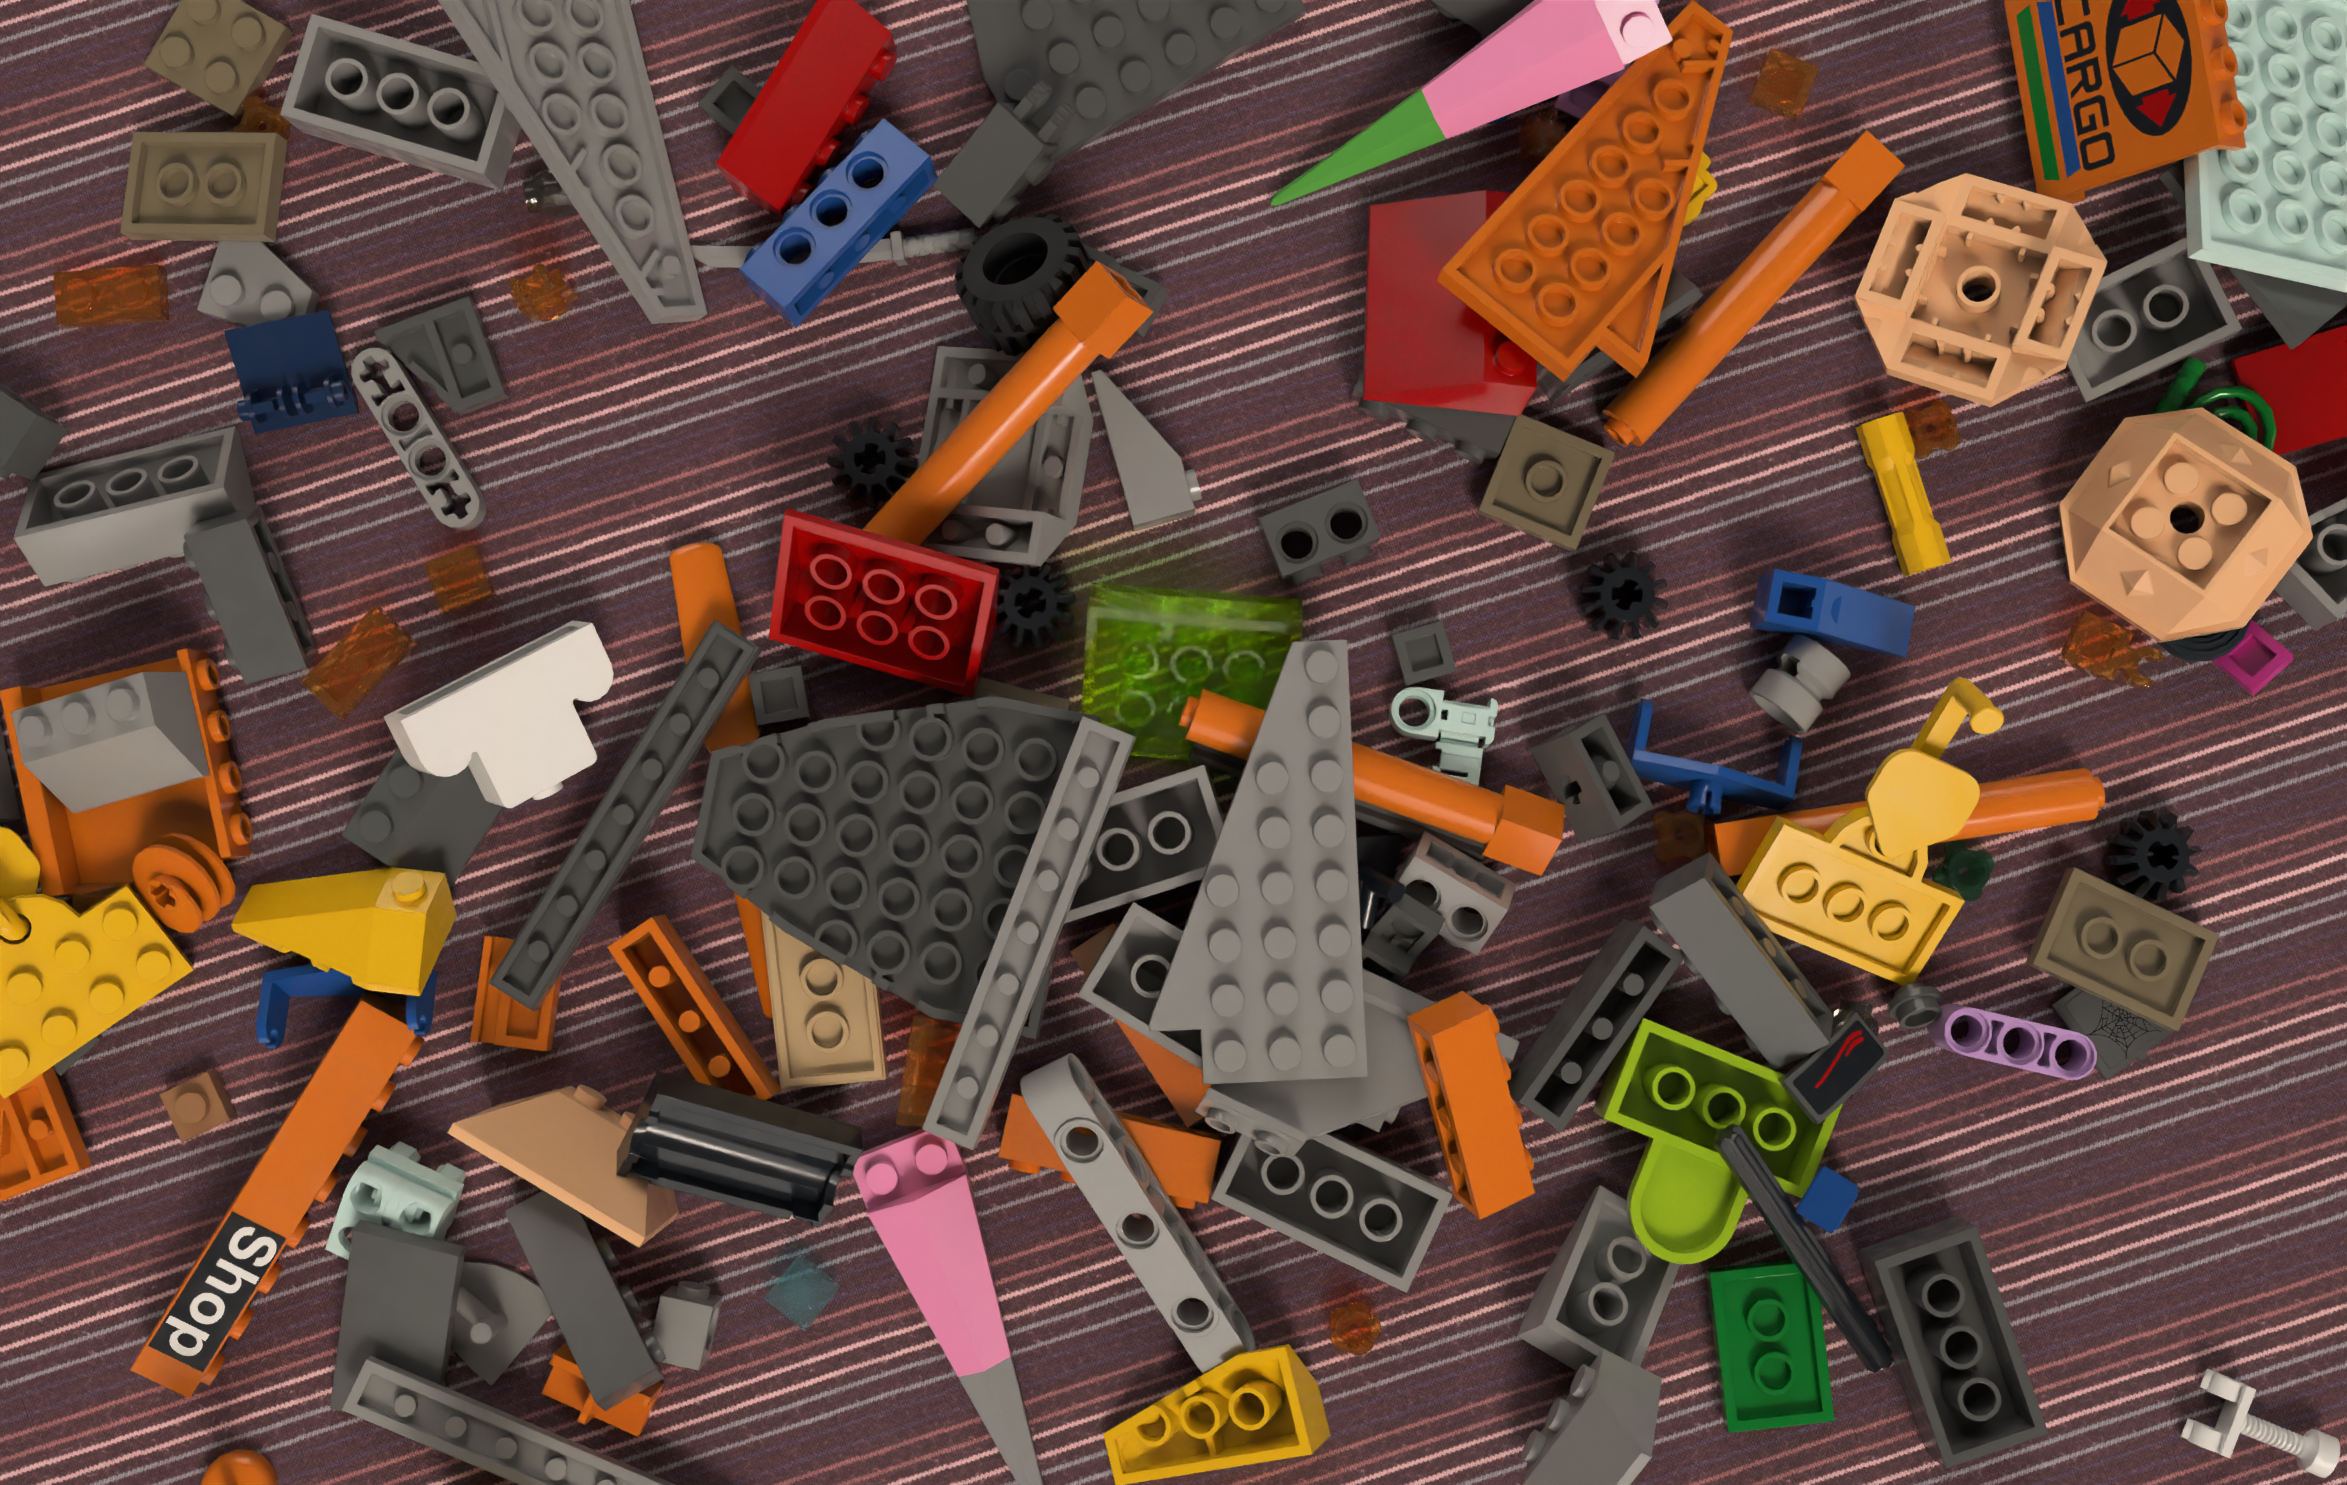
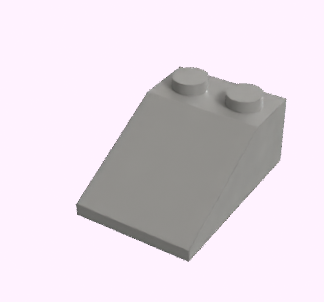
[2067,237,2242,403]
[1517,1185,1680,1371]

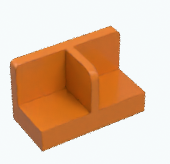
[541,1342,664,1437]

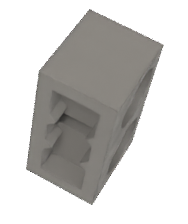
[1384,831,1516,956]

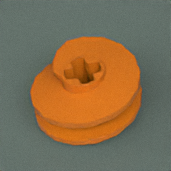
[132,833,235,933]

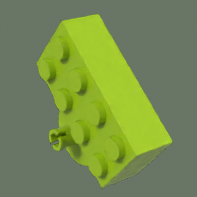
[1593,1017,1843,1264]

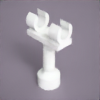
[2181,1369,2340,1478]

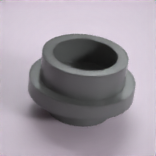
[1887,983,1942,1029]

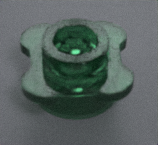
[1932,840,1994,901]

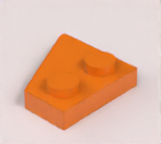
[0,1067,93,1202]

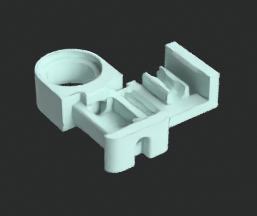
[1389,687,1498,786]

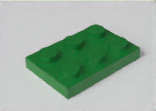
[1705,1259,1835,1433]

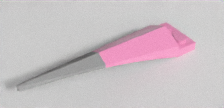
[853,1129,1043,1485]

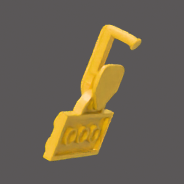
[1736,677,2004,986]
[0,826,194,1099]

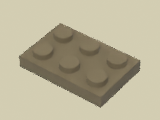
[120,132,288,242]
[2025,867,2219,1031]

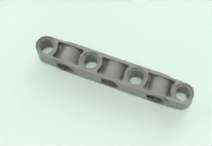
[1020,1053,1256,1373]

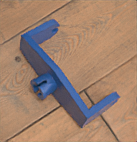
[1626,698,1802,816]
[256,964,438,1049]

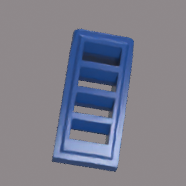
[1796,1166,1859,1234]

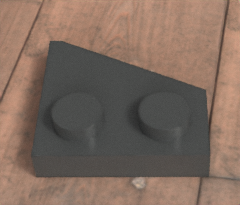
[374,296,510,415]

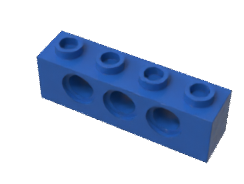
[739,118,938,328]

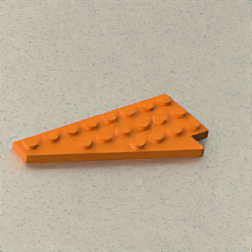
[1436,0,1734,382]

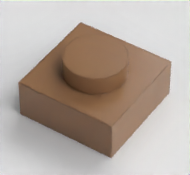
[159,1069,237,1142]

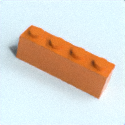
[607,915,781,1101]
[1406,991,1535,1220]
[998,1088,1221,1209]

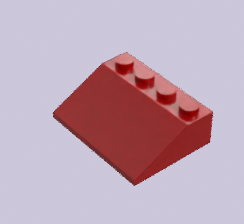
[1363,190,1537,416]
[769,508,1000,697]

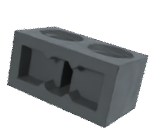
[1257,479,1381,586]

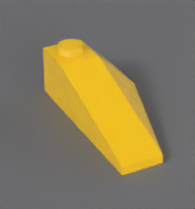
[231,867,457,996]
[1103,1344,1331,1485]

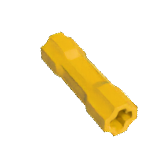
[1856,412,1952,577]

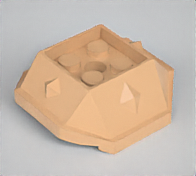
[1855,173,2108,407]
[2058,407,2314,643]

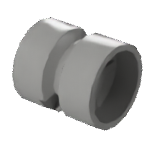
[1749,634,1851,734]

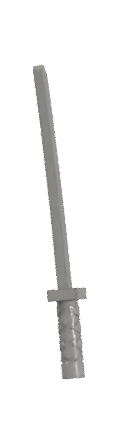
[690,227,977,268]

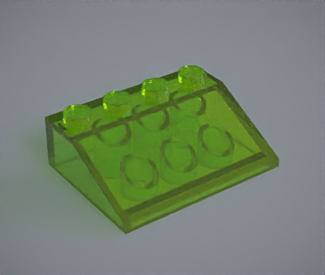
[1081,582,1303,760]

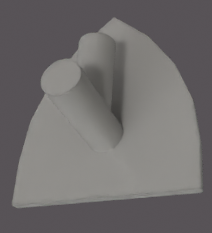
[451,1261,552,1386]

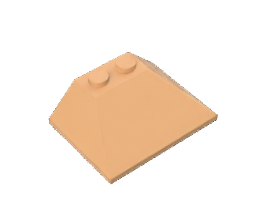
[447,1084,679,1248]

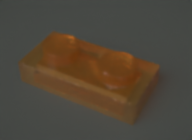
[53,264,170,329]
[301,606,419,719]

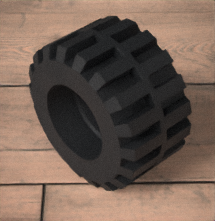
[955,213,1093,356]

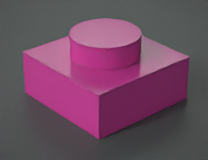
[2212,620,2293,697]

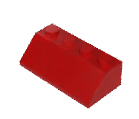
[716,0,897,220]

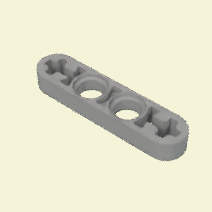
[351,348,487,531]

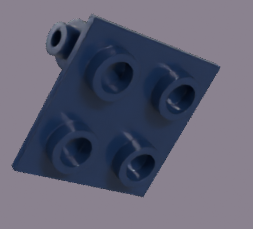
[224,309,359,434]

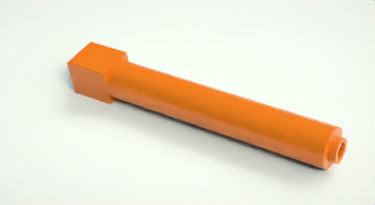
[1602,130,1905,447]
[862,261,1154,546]
[1178,688,1565,876]
[1703,768,2105,876]

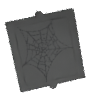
[2049,987,2174,1080]

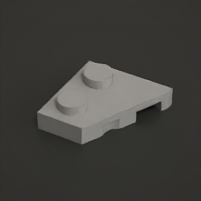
[197,241,320,326]

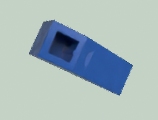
[1749,569,1915,658]

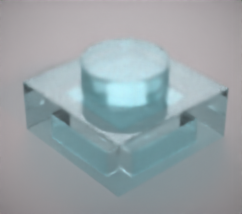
[764,1253,841,1331]

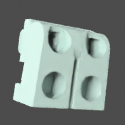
[325,1142,466,1260]

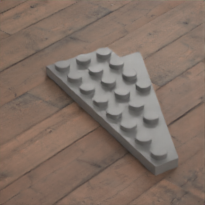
[438,0,707,324]
[1148,640,1368,1085]

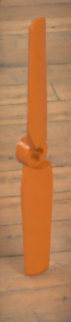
[669,542,773,1019]

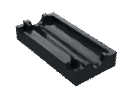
[616,1071,863,1228]

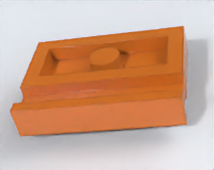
[470,935,562,1051]

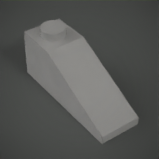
[1091,370,1202,532]

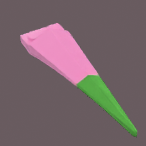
[1271,0,1673,206]

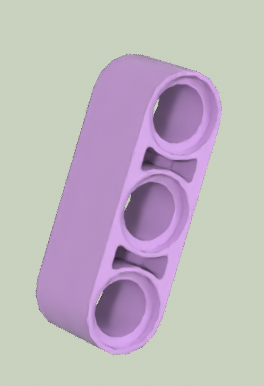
[1928,1004,2097,1080]

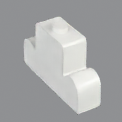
[384,620,614,808]

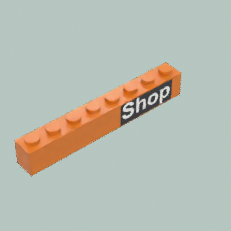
[130,989,425,1399]

